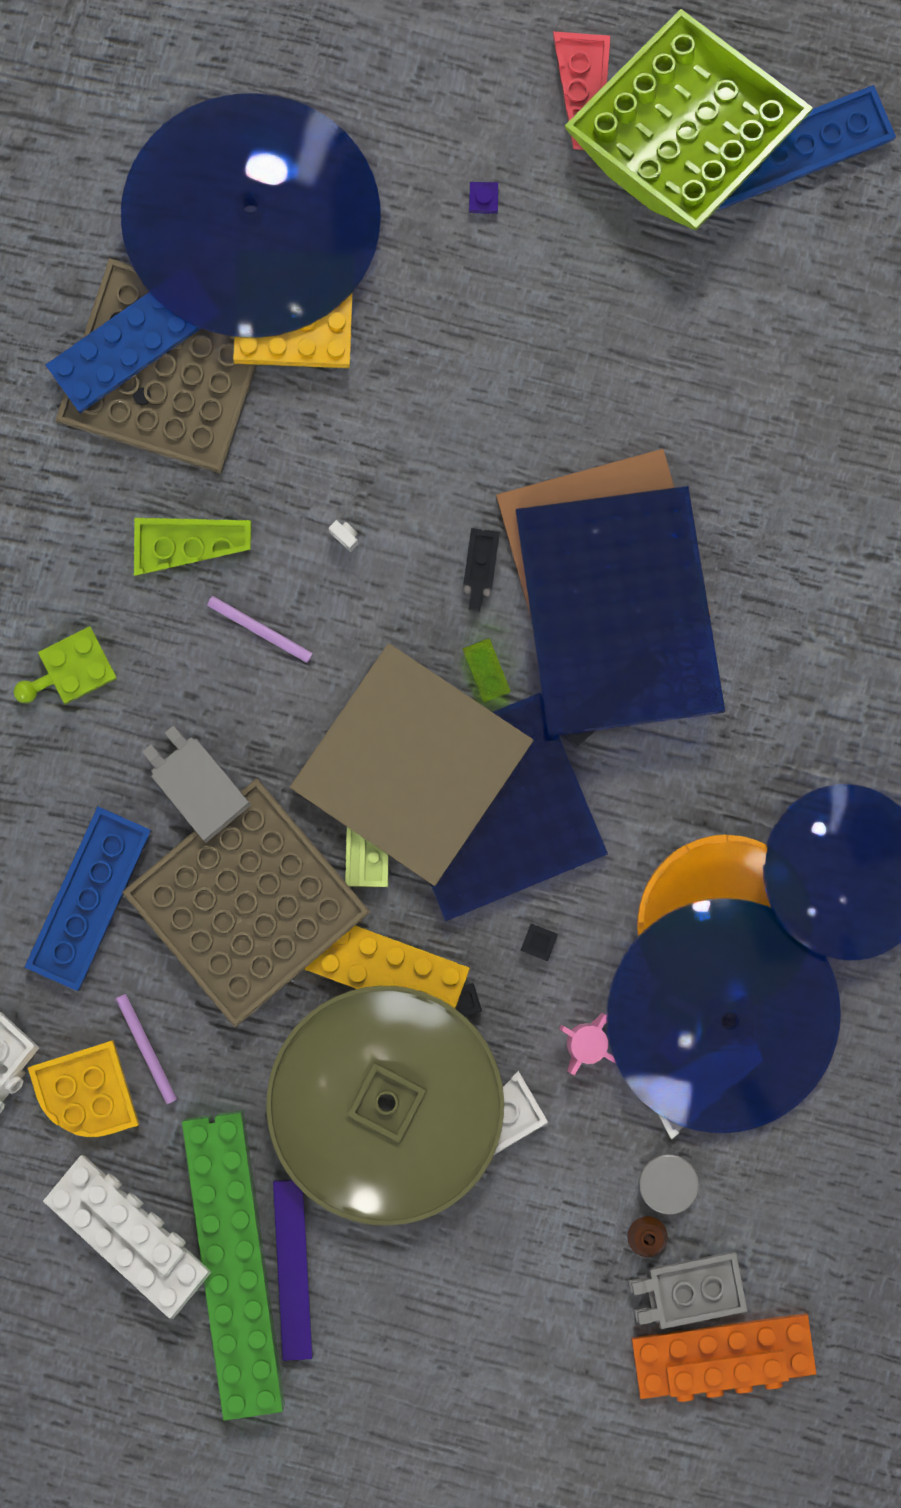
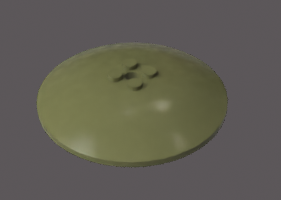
[266,985,504,1225]

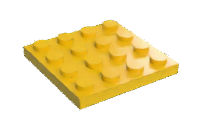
[233,250,354,368]

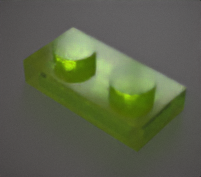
[462,638,511,703]

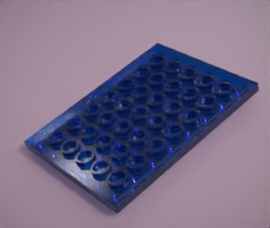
[515,486,725,737]

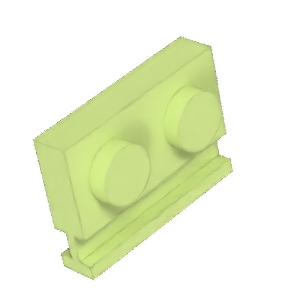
[345,827,389,887]

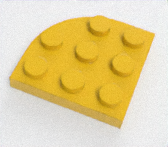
[28,1040,139,1137]

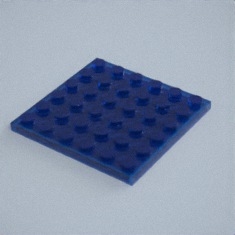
[430,692,608,921]

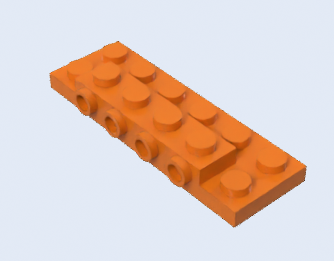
[631,1313,817,1402]

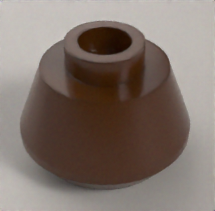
[627,1216,668,1257]

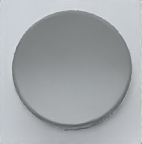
[638,1153,699,1215]

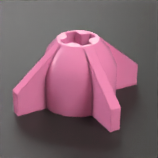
[559,1013,620,1076]

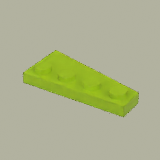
[134,518,252,576]

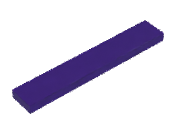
[273,1179,313,1361]

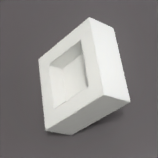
[328,520,358,552]

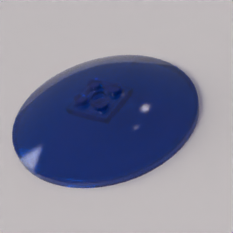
[606,898,841,1133]

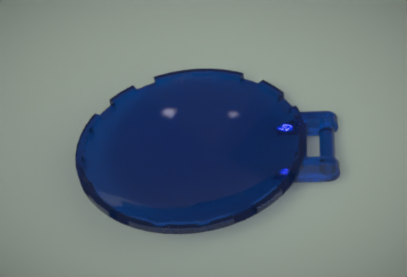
[763,784,901,961]

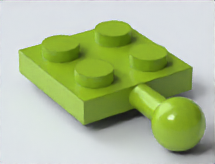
[13,626,117,705]

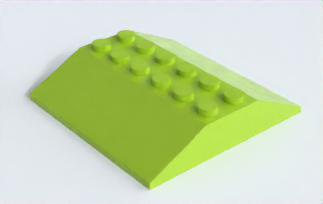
[565,9,813,230]

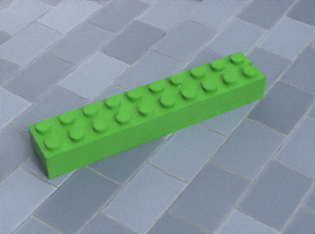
[182,1110,285,1421]

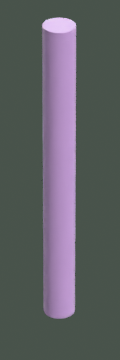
[207,596,313,663]
[116,994,177,1104]

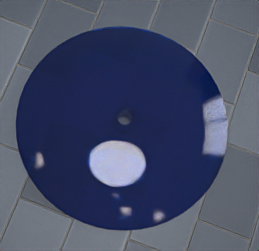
[121,93,381,338]

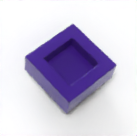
[469,182,498,214]

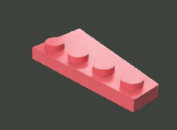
[553,31,610,150]

